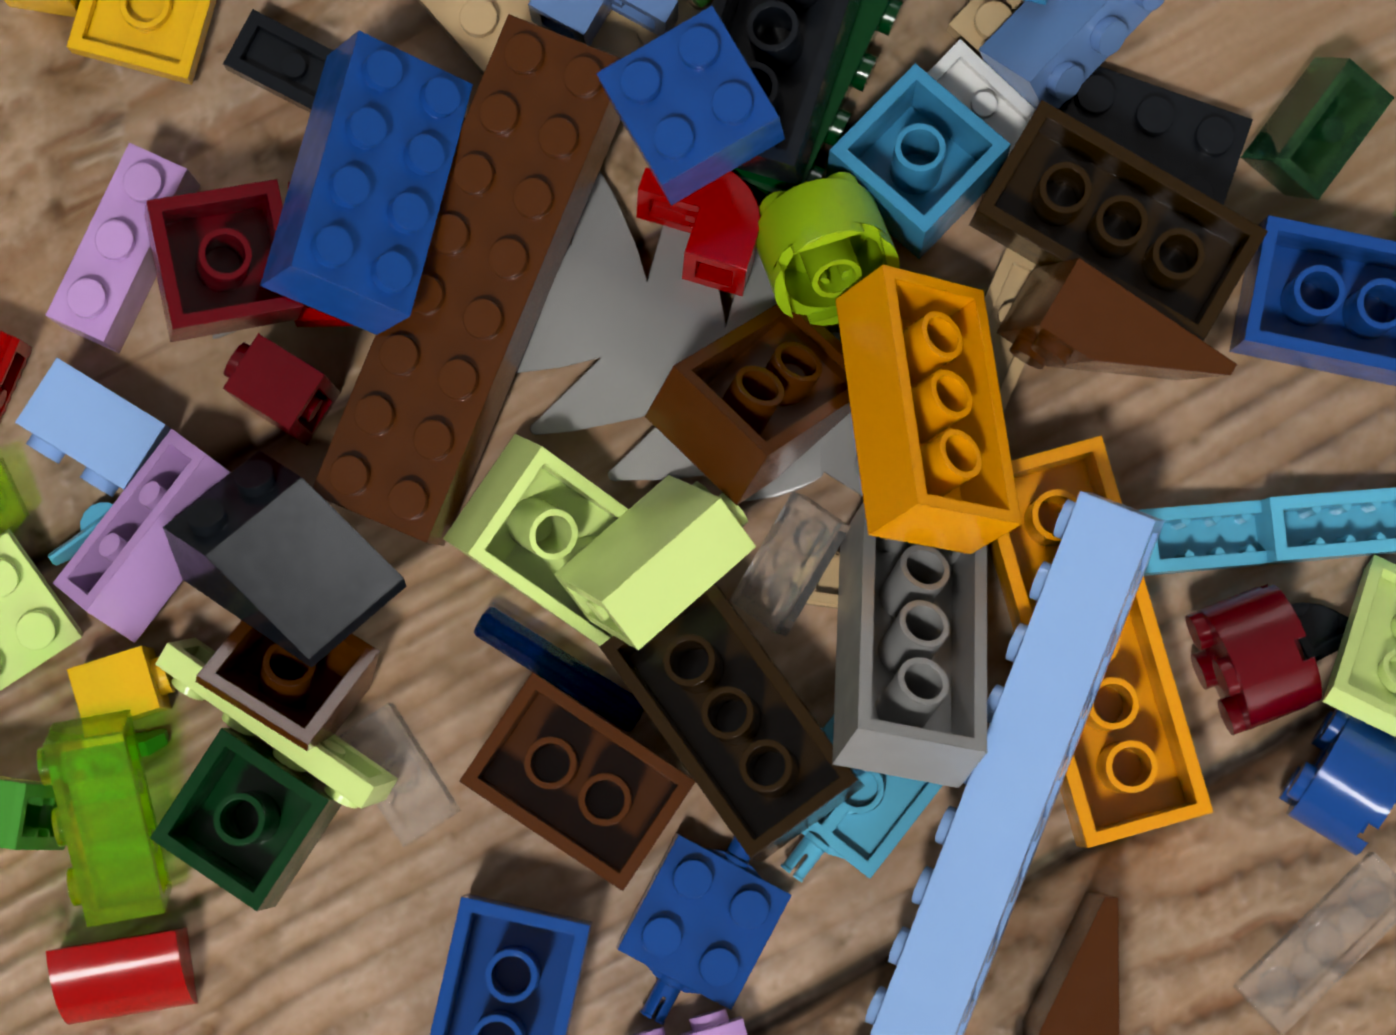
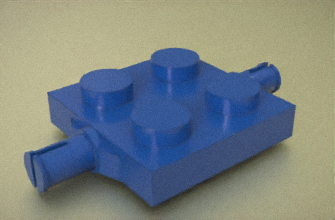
[616,833,792,1025]

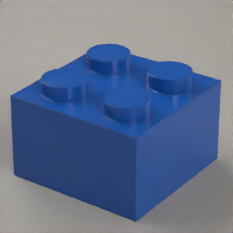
[596,5,785,206]

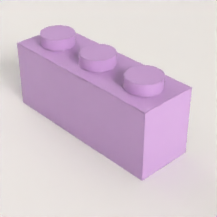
[46,143,200,353]
[53,429,231,643]

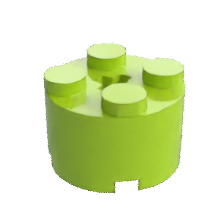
[756,172,900,326]

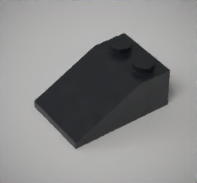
[163,450,406,668]

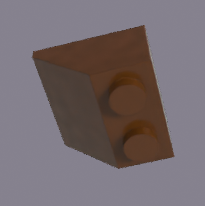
[196,620,380,751]

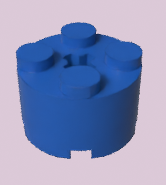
[1279,709,1396,856]

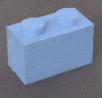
[15,358,172,497]

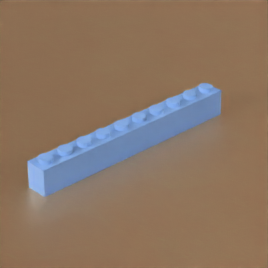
[865,491,1165,1035]

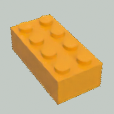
[835,264,1022,554]

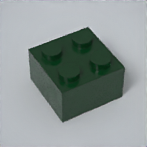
[150,728,342,911]

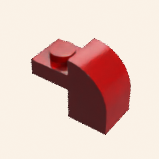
[636,167,760,297]

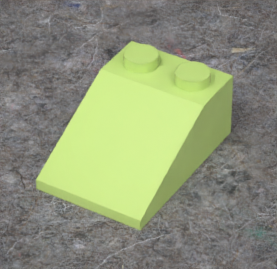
[443,434,628,646]

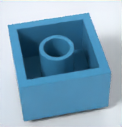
[826,63,1011,259]

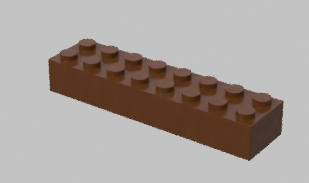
[312,14,621,546]

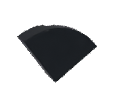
[1291,602,1349,662]

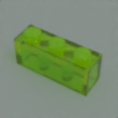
[37,709,172,927]

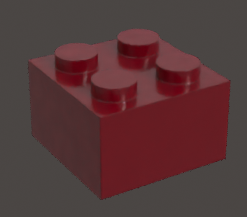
[145,179,304,342]

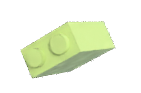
[554,475,756,650]

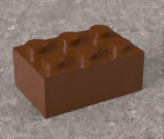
[459,672,695,891]

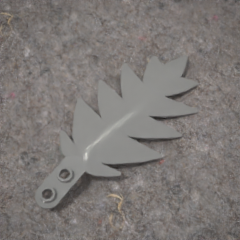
[516,171,863,502]

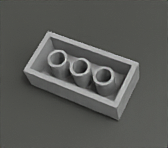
[832,501,987,788]

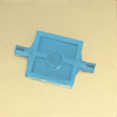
[780,714,943,883]

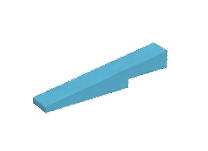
[1139,487,1396,576]

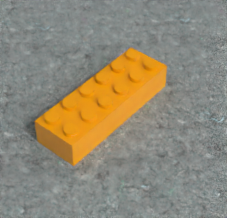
[988,435,1213,848]

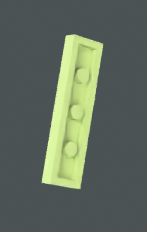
[155,637,398,809]

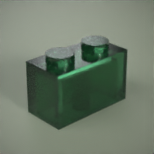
[1241,57,1394,200]

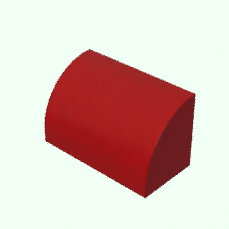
[45,927,198,1025]

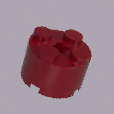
[1185,584,1322,736]

